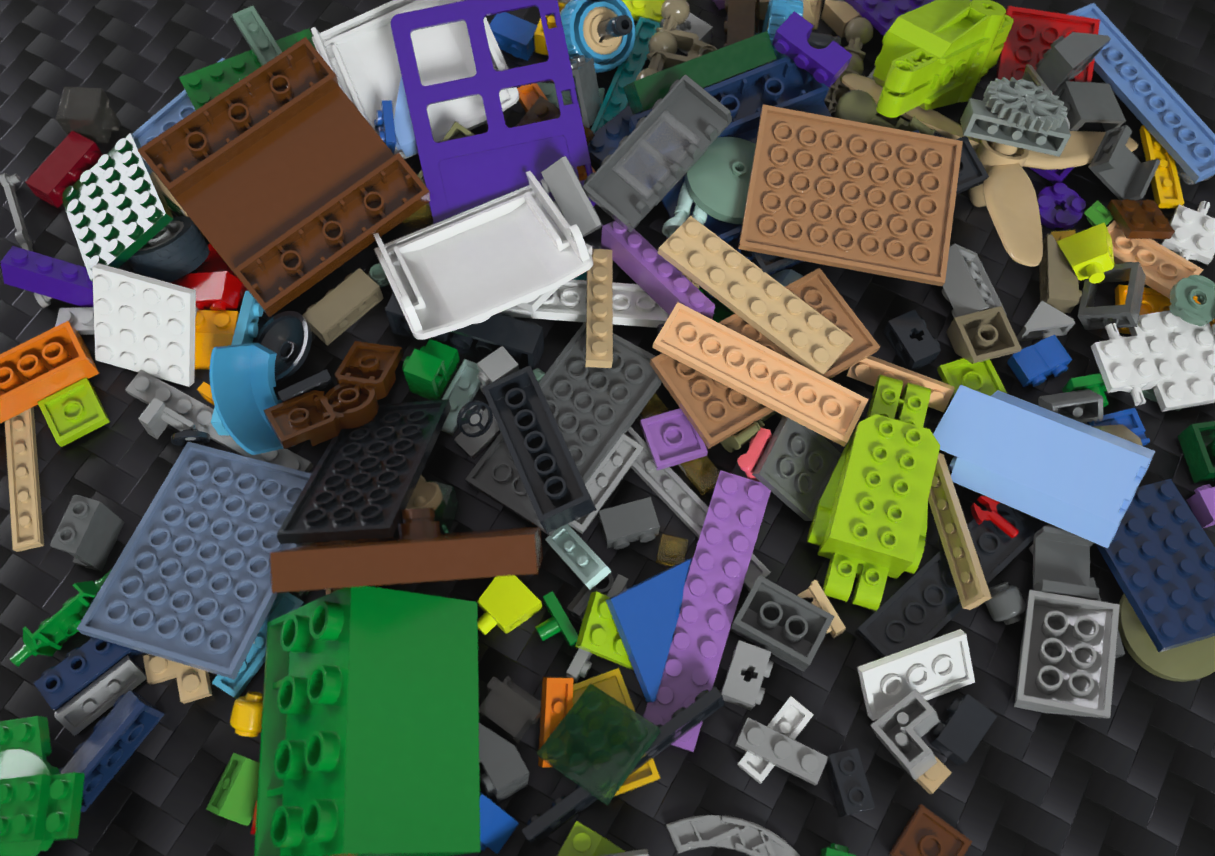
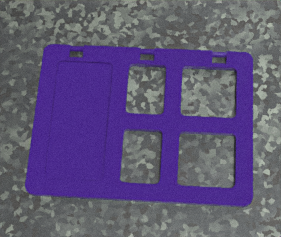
[390,0,596,224]

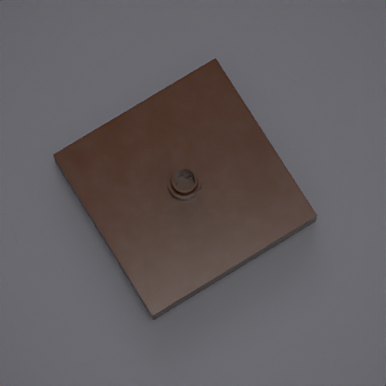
[270,507,543,593]

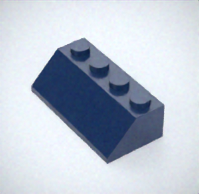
[59,690,165,812]

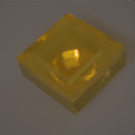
[656,534,688,566]

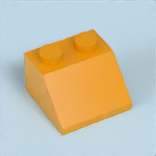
[195,310,239,370]

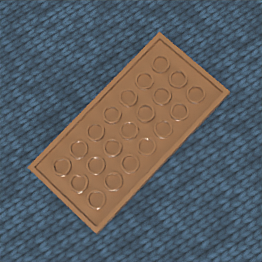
[650,268,880,449]

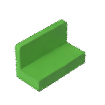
[206,753,259,826]

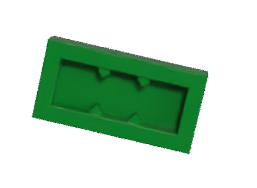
[1062,373,1109,407]
[535,591,578,650]

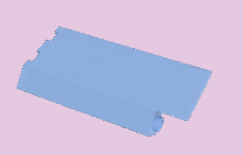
[933,385,1155,548]

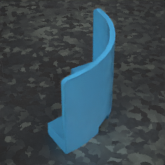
[210,343,295,455]

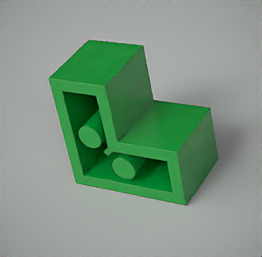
[402,339,460,401]

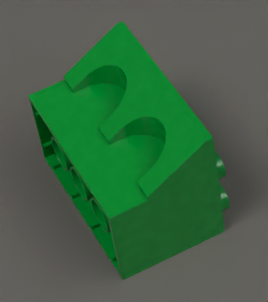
[254,586,480,856]

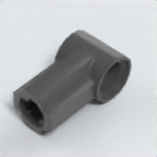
[566,573,613,622]

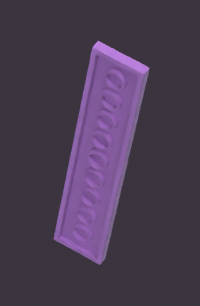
[641,470,771,752]

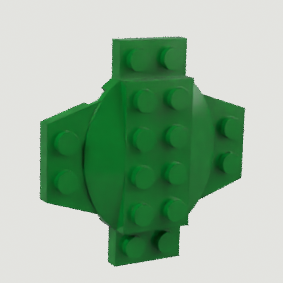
[0,716,85,856]

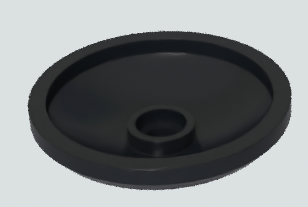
[253,311,312,383]

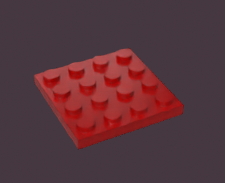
[996,6,1100,83]

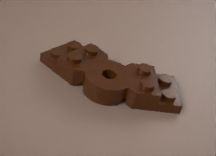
[264,341,404,449]

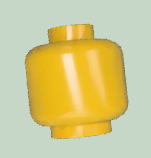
[230,691,263,737]

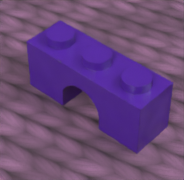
[772,11,853,88]

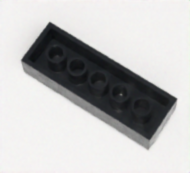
[385,292,544,370]
[482,365,597,533]

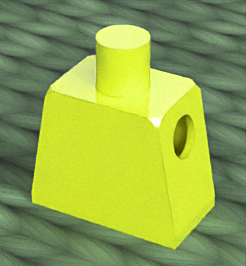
[1057,222,1114,284]
[478,575,543,635]

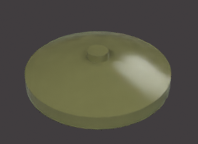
[1118,594,1215,682]

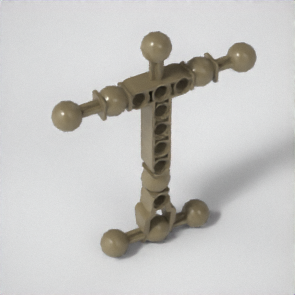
[636,0,898,126]

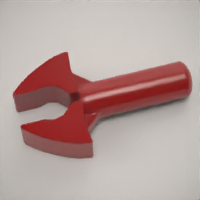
[970,496,1019,538]

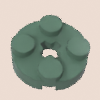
[1169,275,1215,326]

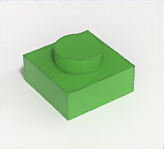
[1084,200,1113,226]

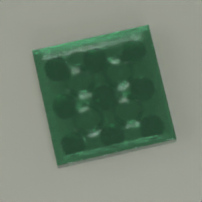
[537,683,661,805]

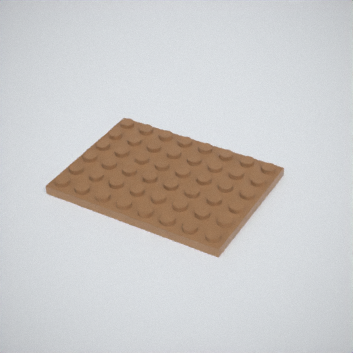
[738,105,963,286]

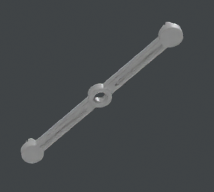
[0,173,52,308]

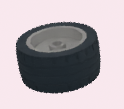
[127,216,210,283]

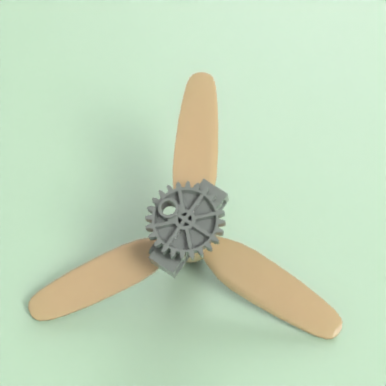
[842,73,1138,266]

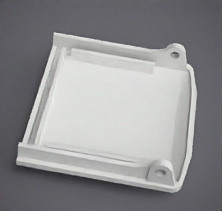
[311,0,519,159]
[374,171,593,339]

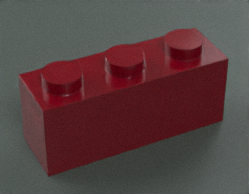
[25,130,103,208]

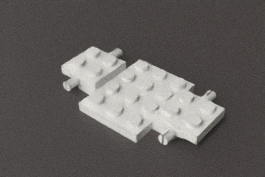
[1091,310,1215,412]

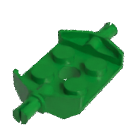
[9,569,112,667]

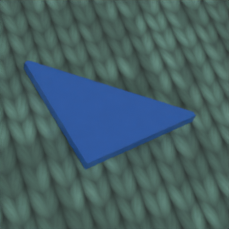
[606,558,693,702]

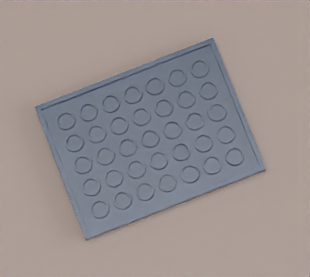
[77,442,312,680]

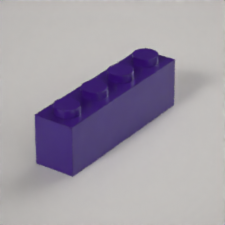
[0,246,94,307]

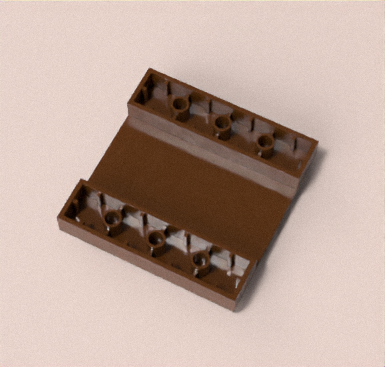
[137,37,430,317]

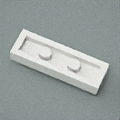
[737,696,813,784]

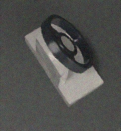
[138,397,210,446]
[454,400,501,459]

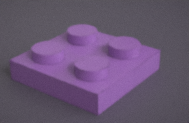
[640,408,708,471]

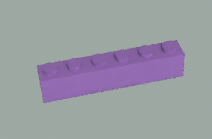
[601,221,715,320]

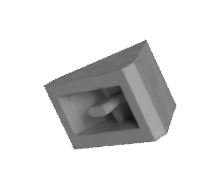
[1017,301,1075,342]

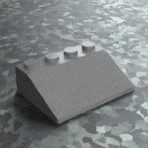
[1014,590,1120,718]

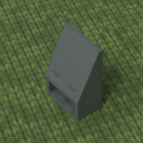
[479,723,529,804]

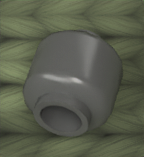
[985,582,1027,625]

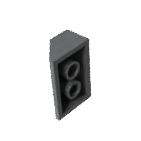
[1035,32,1111,94]
[730,575,835,672]

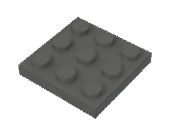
[752,415,841,521]

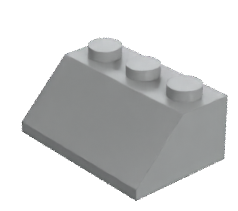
[540,156,603,237]
[942,244,1007,318]

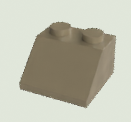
[946,306,1022,364]

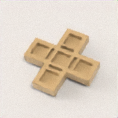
[143,654,212,704]

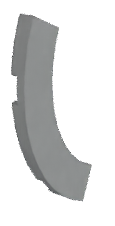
[666,815,800,856]

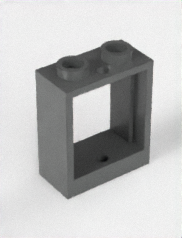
[1078,262,1146,330]

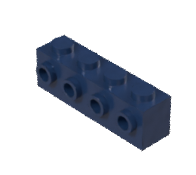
[34,637,143,711]

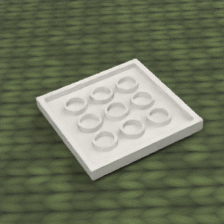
[92,263,196,387]

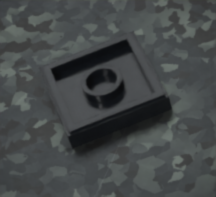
[278,369,333,402]

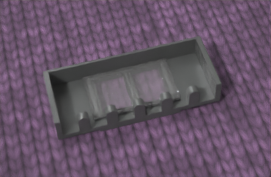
[582,74,732,233]

